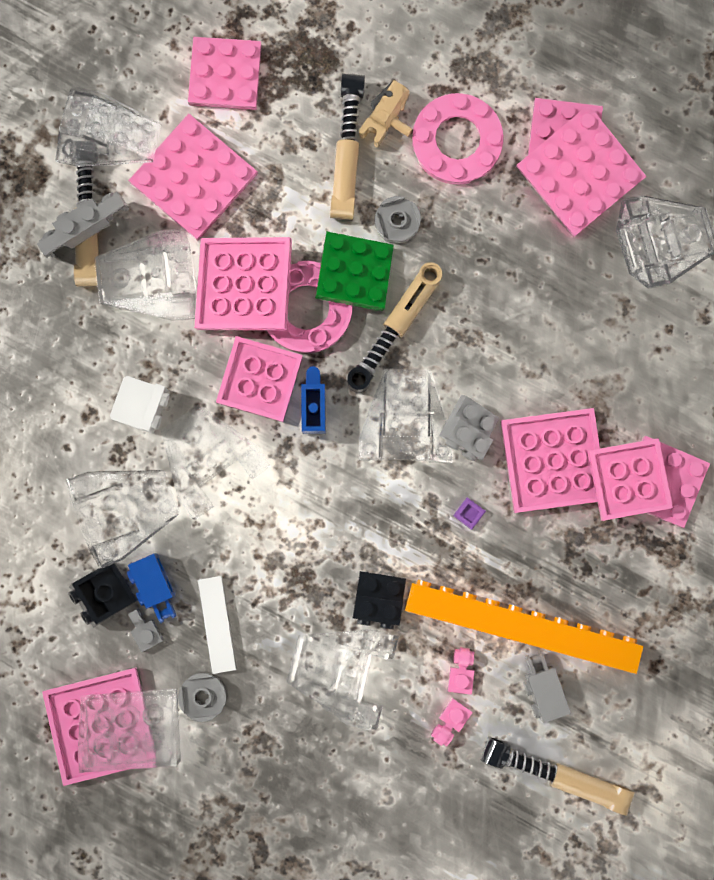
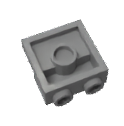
[439,395,499,461]

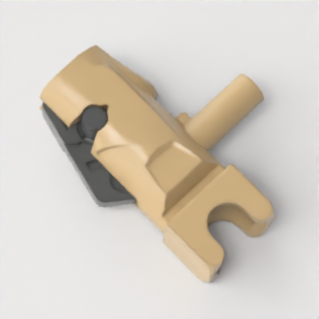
[359,80,413,147]

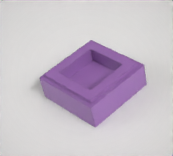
[453,497,486,530]

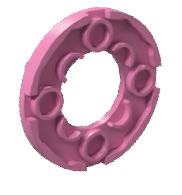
[412,93,503,184]
[267,261,352,353]

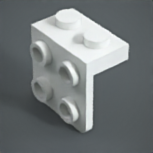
[110,376,170,434]

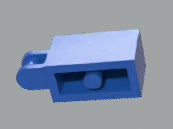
[301,366,326,434]
[127,553,176,623]

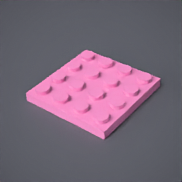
[516,105,647,237]
[128,114,258,241]
[194,237,292,331]
[500,408,600,513]
[42,667,158,786]

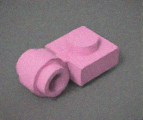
[447,647,474,695]
[431,698,473,747]

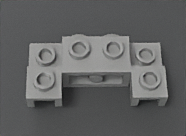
[37,192,129,258]

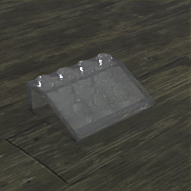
[78,689,181,773]

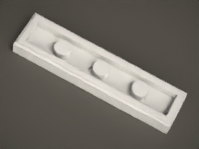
[198,576,237,674]

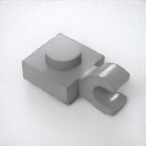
[128,608,163,652]

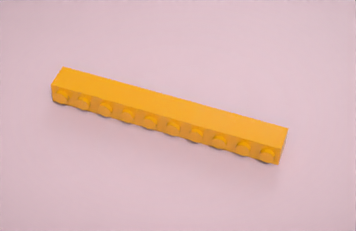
[404,580,643,674]

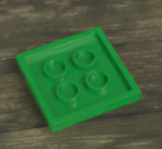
[315,231,394,311]

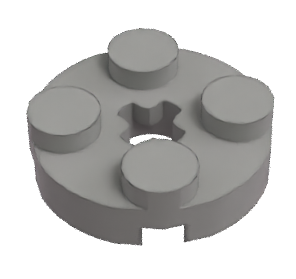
[375,196,421,243]
[178,673,227,722]

